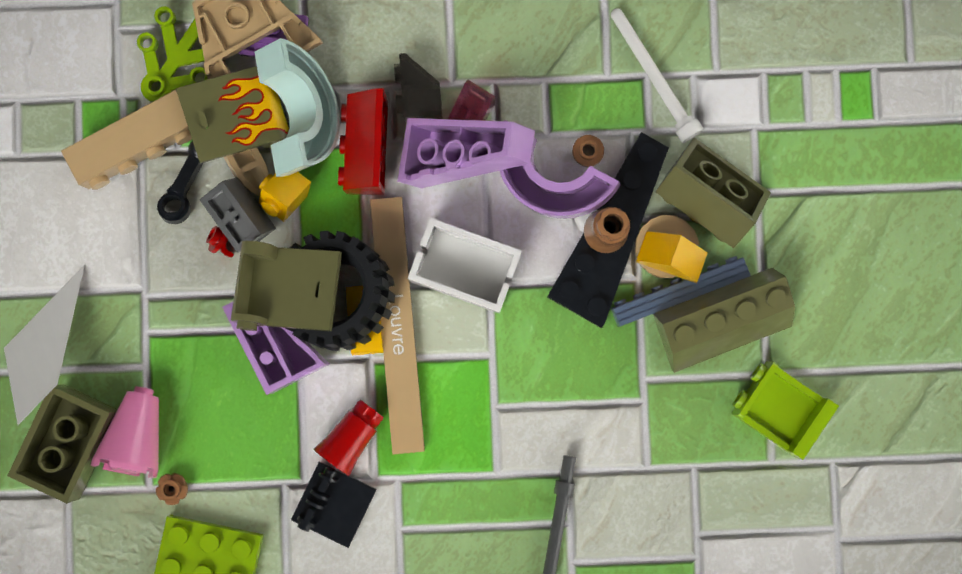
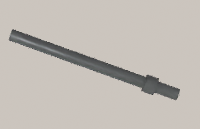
[543,455,576,574]

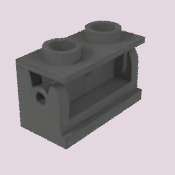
[199,177,276,253]

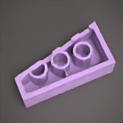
[397,118,535,188]

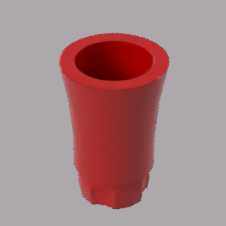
[313,400,384,476]

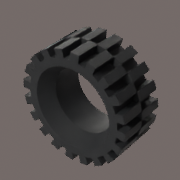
[285,231,395,351]

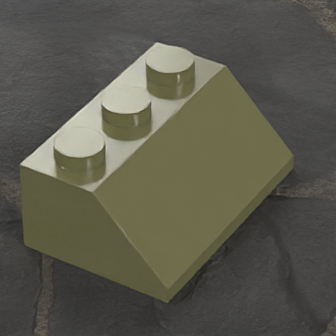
[655,137,771,248]

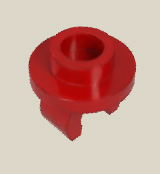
[206,226,234,257]

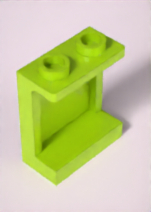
[731,361,839,460]

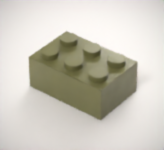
[7,384,117,504]

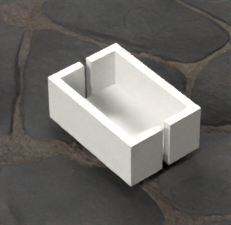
[407,218,522,313]

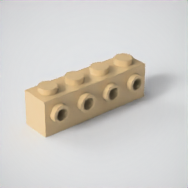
[61,90,192,190]

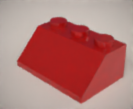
[338,88,388,196]

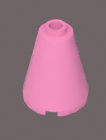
[91,386,159,478]

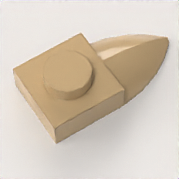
[224,147,269,196]

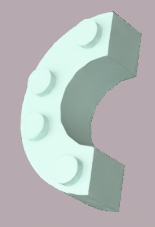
[254,38,340,177]

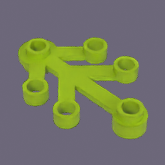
[137,6,208,102]

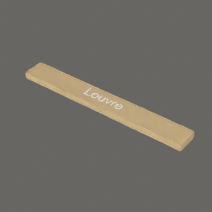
[370,197,425,455]

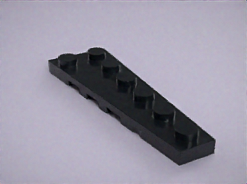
[547,132,669,328]

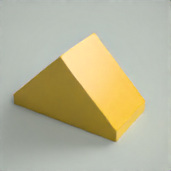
[636,231,708,283]

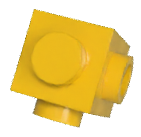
[259,172,311,222]

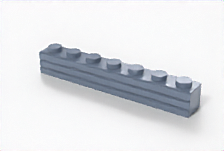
[611,256,751,327]

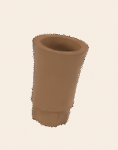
[584,207,630,253]

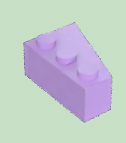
[222,302,330,395]

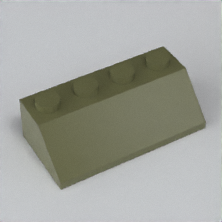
[653,268,795,373]

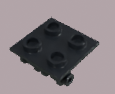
[291,461,377,548]

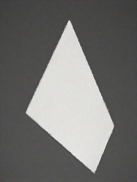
[4,264,85,425]

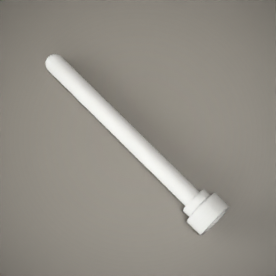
[611,8,704,143]

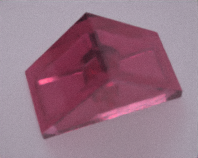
[448,80,495,121]

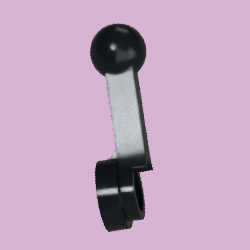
[157,140,203,224]

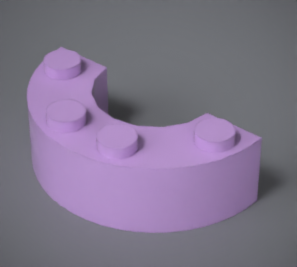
[500,120,621,219]

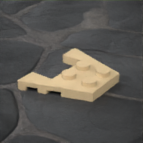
[192,0,323,79]

